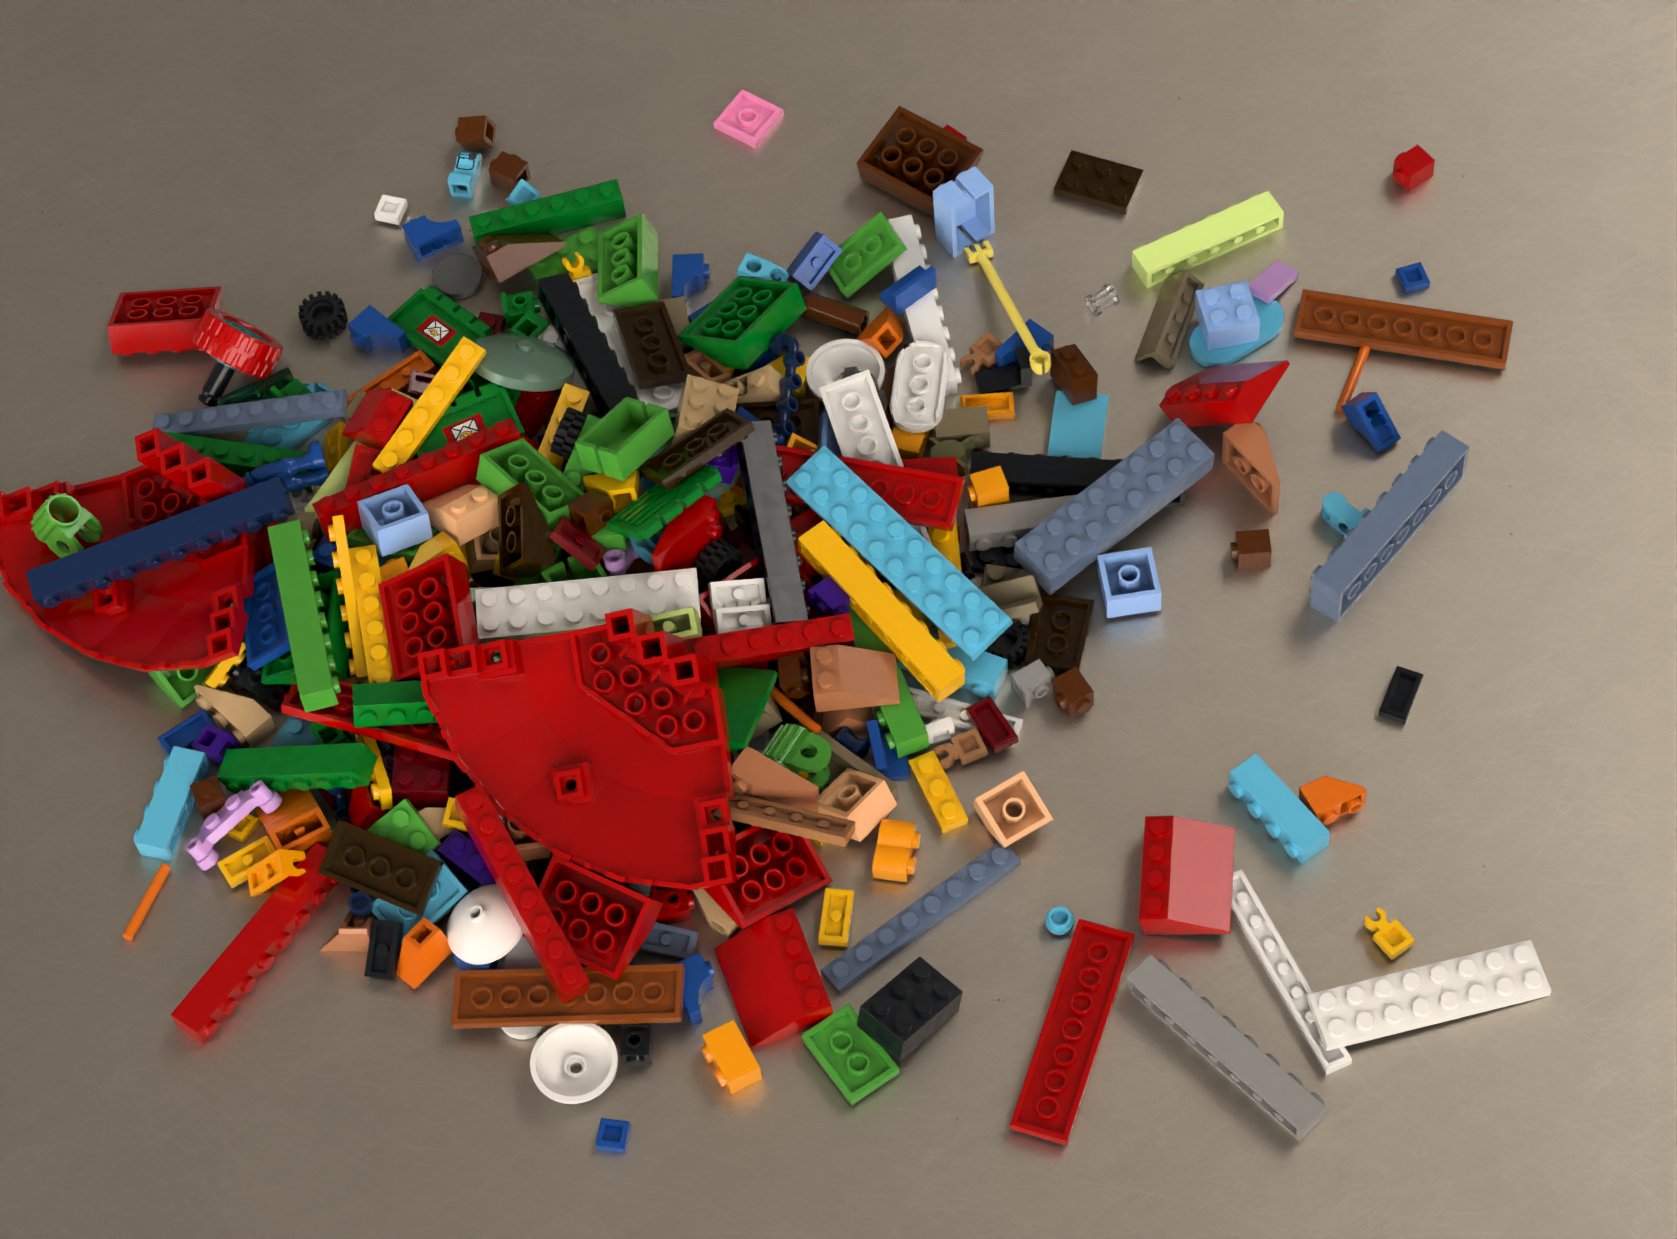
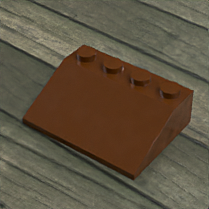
[857,106,984,217]

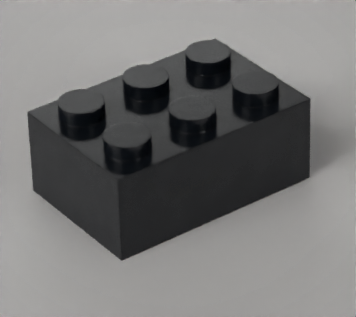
[857,956,963,1062]

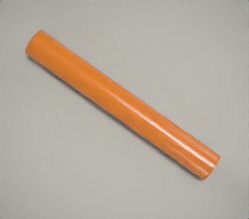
[1336,345,1370,413]
[770,686,821,735]
[122,863,172,941]

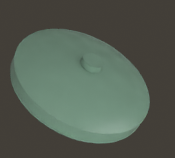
[474,334,576,392]

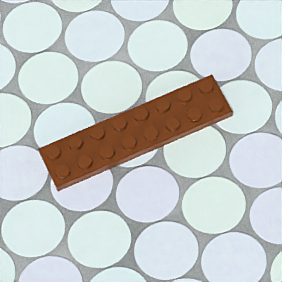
[1294,289,1513,370]
[451,964,685,1029]

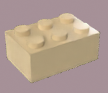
[671,374,739,445]

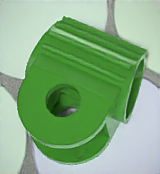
[30,493,104,558]
[761,723,831,791]

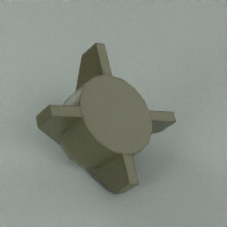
[929,436,975,477]

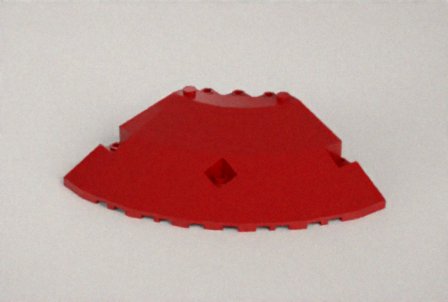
[0,428,256,672]
[417,608,736,890]

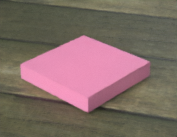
[714,89,784,148]

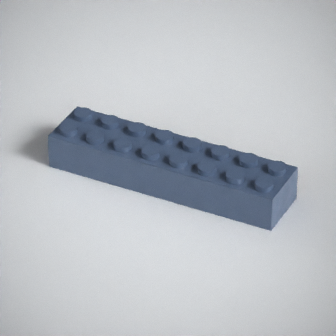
[1014,418,1215,595]
[1309,430,1469,623]

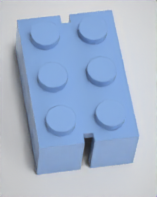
[933,166,995,258]

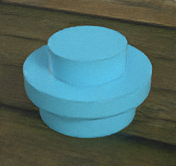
[1045,906,1074,935]

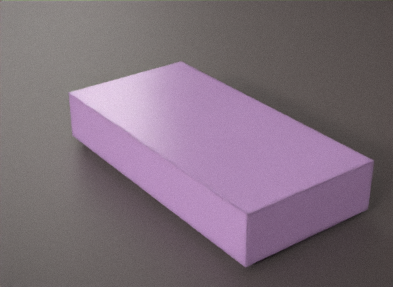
[1249,260,1299,304]

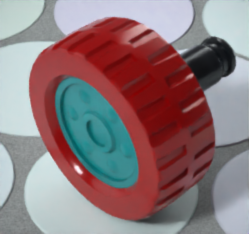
[192,308,283,407]

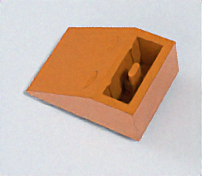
[254,789,333,865]

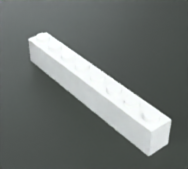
[888,215,962,397]

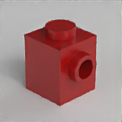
[1393,145,1435,191]

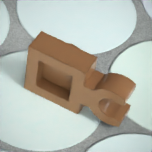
[960,332,1003,376]
[934,728,988,769]

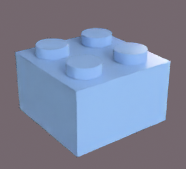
[1195,280,1260,351]
[357,484,433,557]
[1097,547,1162,618]

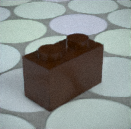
[1050,344,1098,405]

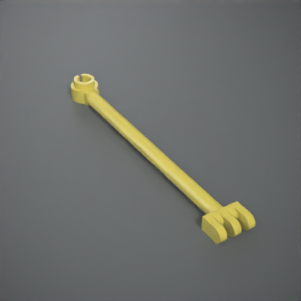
[963,240,1051,375]

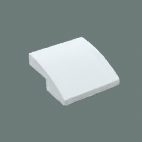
[708,578,772,634]

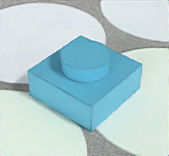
[506,179,542,206]

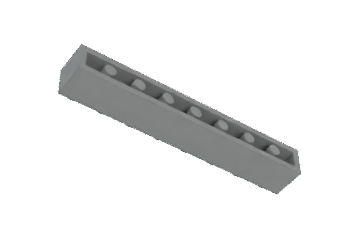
[1126,954,1326,1142]

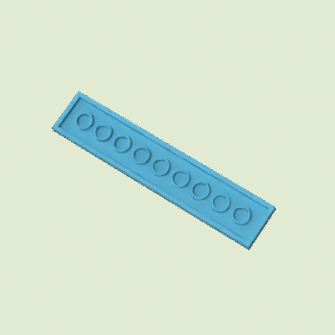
[786,445,1013,661]

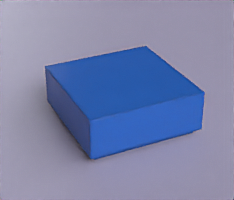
[1395,262,1430,294]
[595,1118,631,1153]

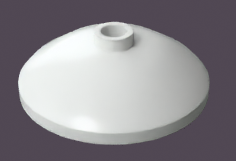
[806,339,885,401]
[446,884,523,965]
[530,1024,618,1104]

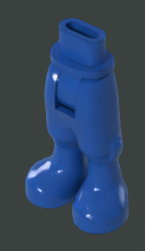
[241,440,329,493]

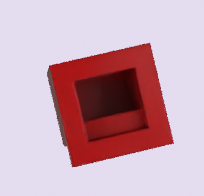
[651,888,695,925]

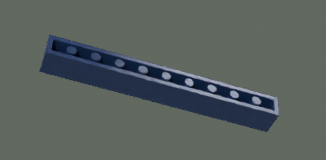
[26,476,296,609]

